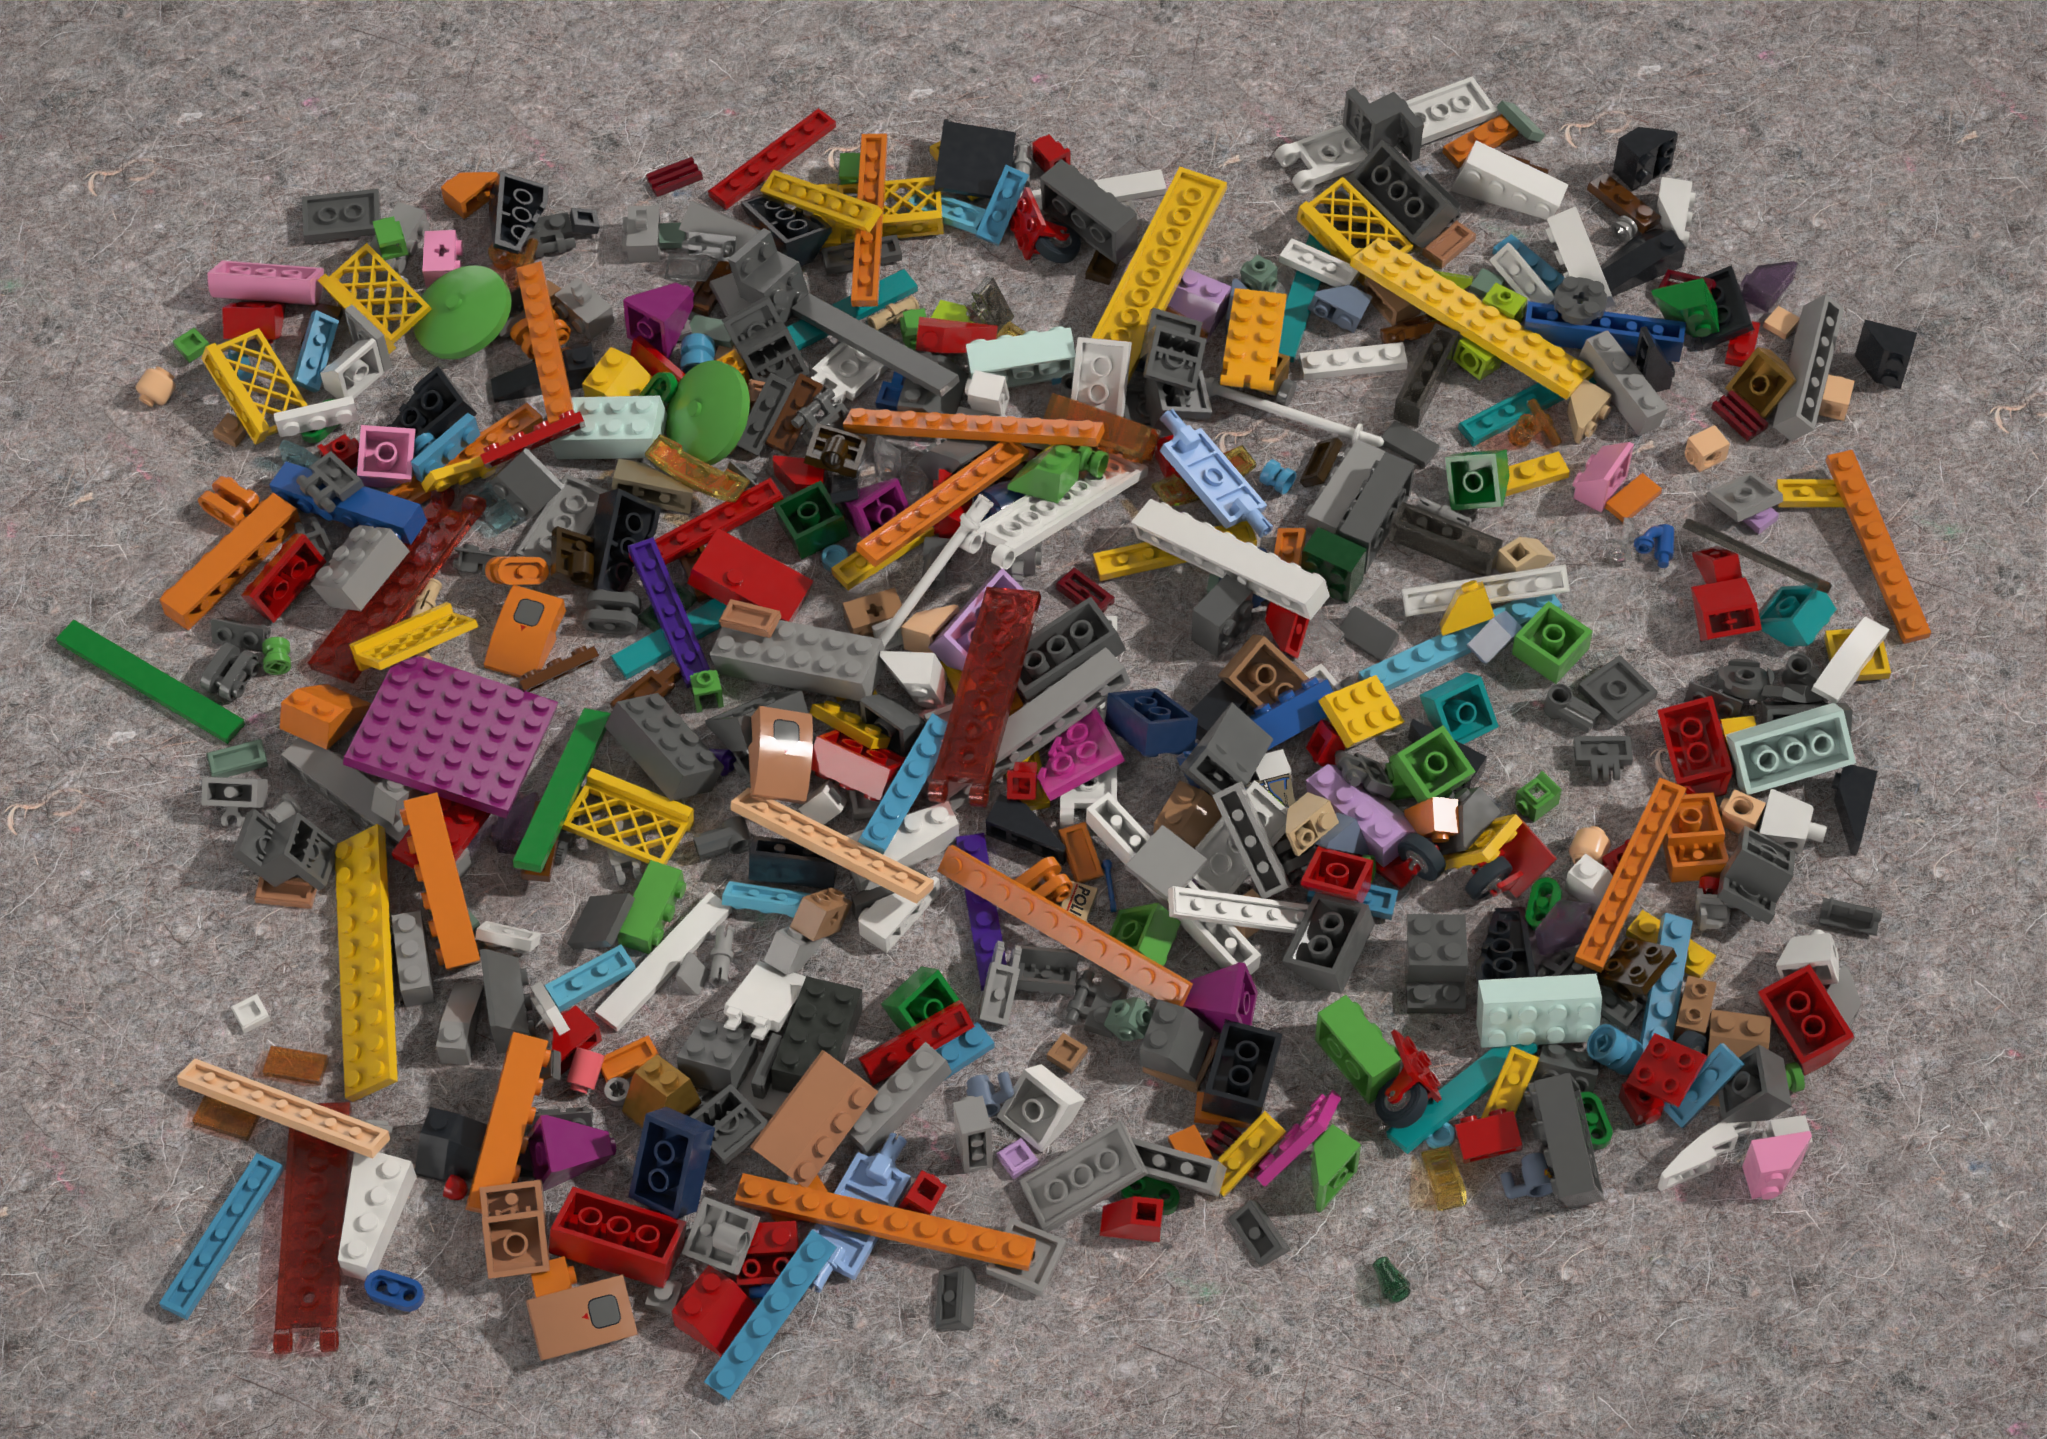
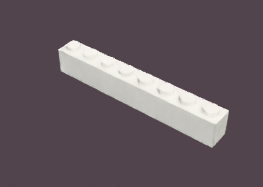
[1131,499,1330,620]
[1086,792,1261,975]

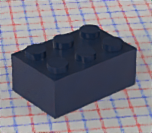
[1105,688,1198,757]
[628,1107,715,1219]

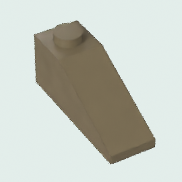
[611,458,693,514]

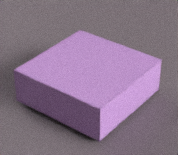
[997,1138,1038,1180]

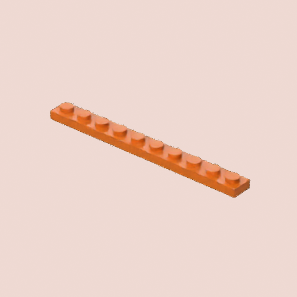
[843,408,1105,447]
[937,845,1193,1007]
[734,1173,1036,1271]

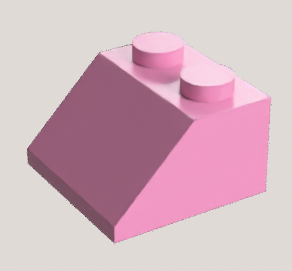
[357,425,415,488]
[1572,442,1634,513]
[1742,1131,1812,1200]

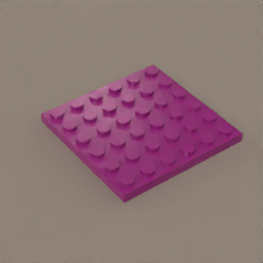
[343,655,558,818]

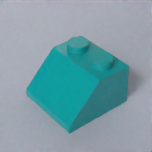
[1759,584,1837,647]
[1419,672,1499,744]

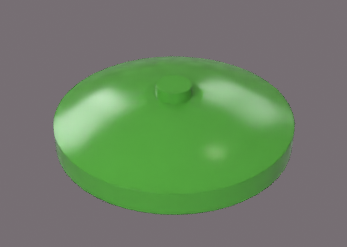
[413,265,511,359]
[666,360,750,467]

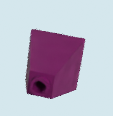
[623,282,694,359]
[840,478,909,539]
[1183,962,1258,1033]
[527,1115,616,1192]

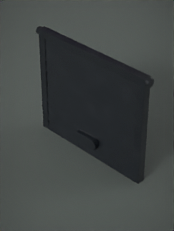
[934,119,1016,199]

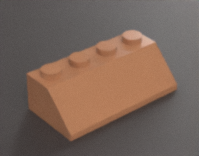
[750,1050,878,1187]

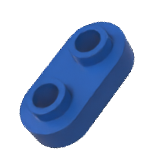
[364,1270,425,1312]

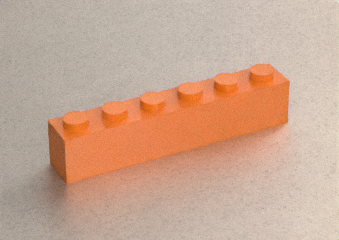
[159,493,301,630]
[399,792,481,971]
[465,1032,551,1214]

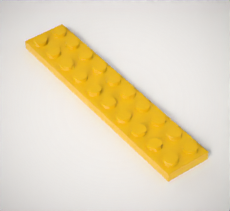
[1091,166,1227,385]
[1349,238,1595,400]
[335,824,398,1102]

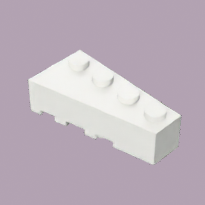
[1451,140,1568,220]
[1545,206,1615,308]
[846,801,959,892]
[338,1152,417,1281]

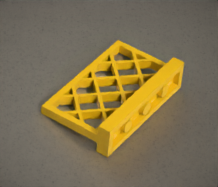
[838,176,944,243]
[1296,177,1413,286]
[318,243,432,354]
[201,328,308,445]
[349,602,478,671]
[561,768,694,865]

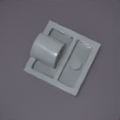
[682,1196,761,1275]

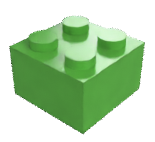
[1512,601,1593,684]
[1391,725,1475,803]

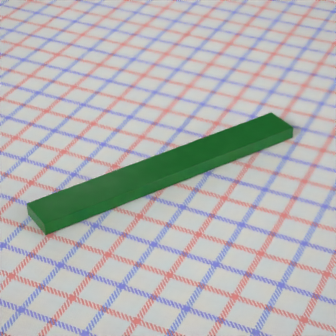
[56,619,246,744]
[513,708,611,873]

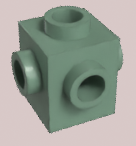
[1240,254,1278,292]
[1104,997,1154,1041]

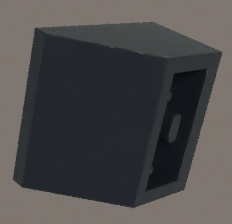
[1613,127,1678,191]

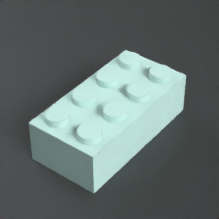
[966,326,1076,388]
[550,396,667,459]
[1726,703,1856,795]
[1476,974,1602,1048]

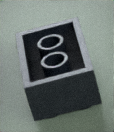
[1201,1019,1283,1124]

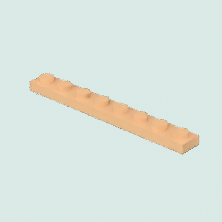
[731,787,934,904]
[177,1059,390,1159]

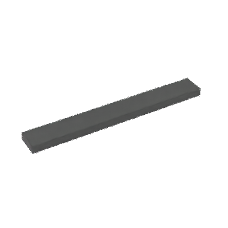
[791,293,960,397]

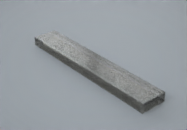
[1682,519,1832,593]

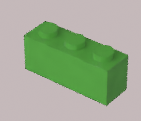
[617,860,687,954]

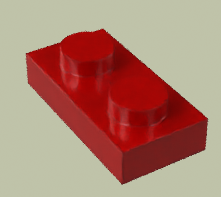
[1724,321,1760,367]

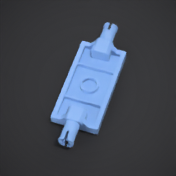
[1159,409,1273,538]
[809,1133,911,1293]

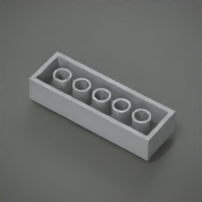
[710,620,886,701]

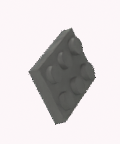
[302,189,381,242]

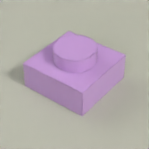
[1742,507,1779,535]

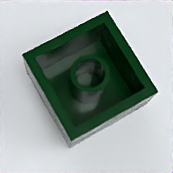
[773,480,850,560]
[1301,527,1367,603]

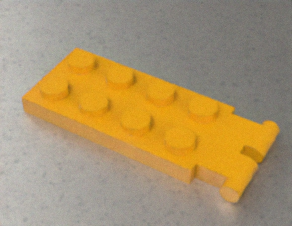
[1220,288,1287,391]

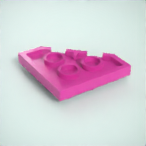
[1037,708,1125,801]
[1256,1090,1342,1186]

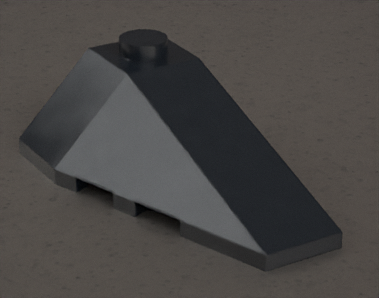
[489,171,549,254]
[1600,228,1686,297]
[491,342,595,403]
[594,488,661,592]
[1475,907,1536,988]
[415,1107,533,1182]

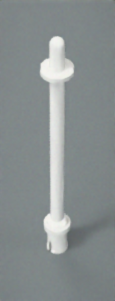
[1204,377,1384,447]
[878,494,994,648]

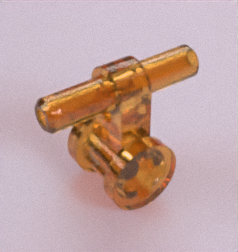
[488,238,539,287]
[1508,399,1562,448]

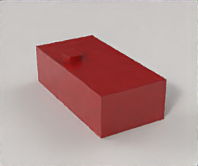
[687,528,814,622]
[549,1187,687,1288]

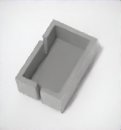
[310,525,409,611]

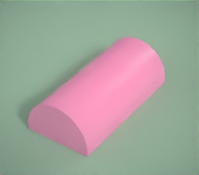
[207,260,324,305]

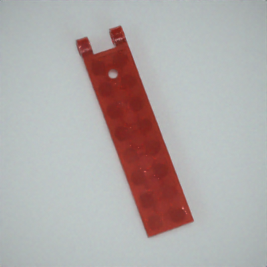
[308,487,486,684]
[928,587,1041,808]
[273,1102,352,1355]

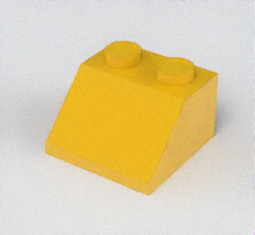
[582,347,652,397]

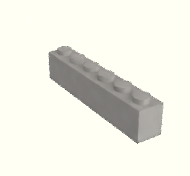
[1773,294,1844,441]

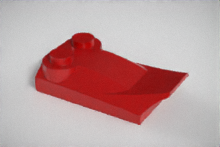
[1657,696,1733,797]

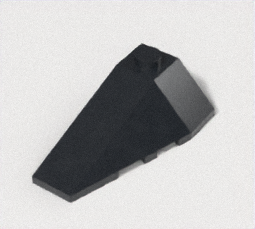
[741,194,832,267]
[386,366,478,439]

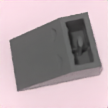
[1179,703,1273,797]

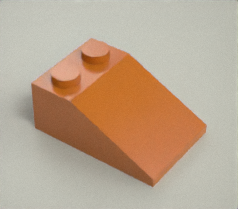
[279,684,372,750]

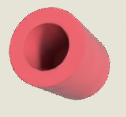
[566,1047,605,1094]

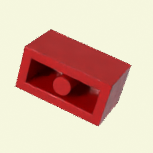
[1455,1108,1523,1164]

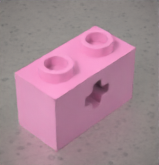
[422,230,463,288]

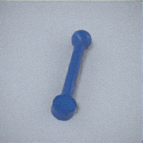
[1101,859,1117,913]

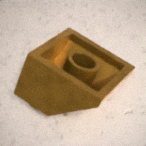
[1725,347,1797,420]

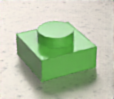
[173,328,210,363]

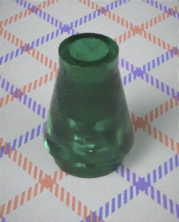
[1372,1256,1411,1303]

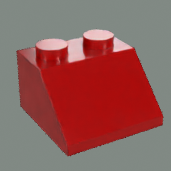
[222,302,286,344]
[1301,846,1374,903]
[671,1265,757,1357]

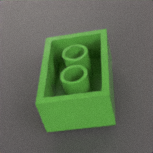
[1315,995,1401,1104]

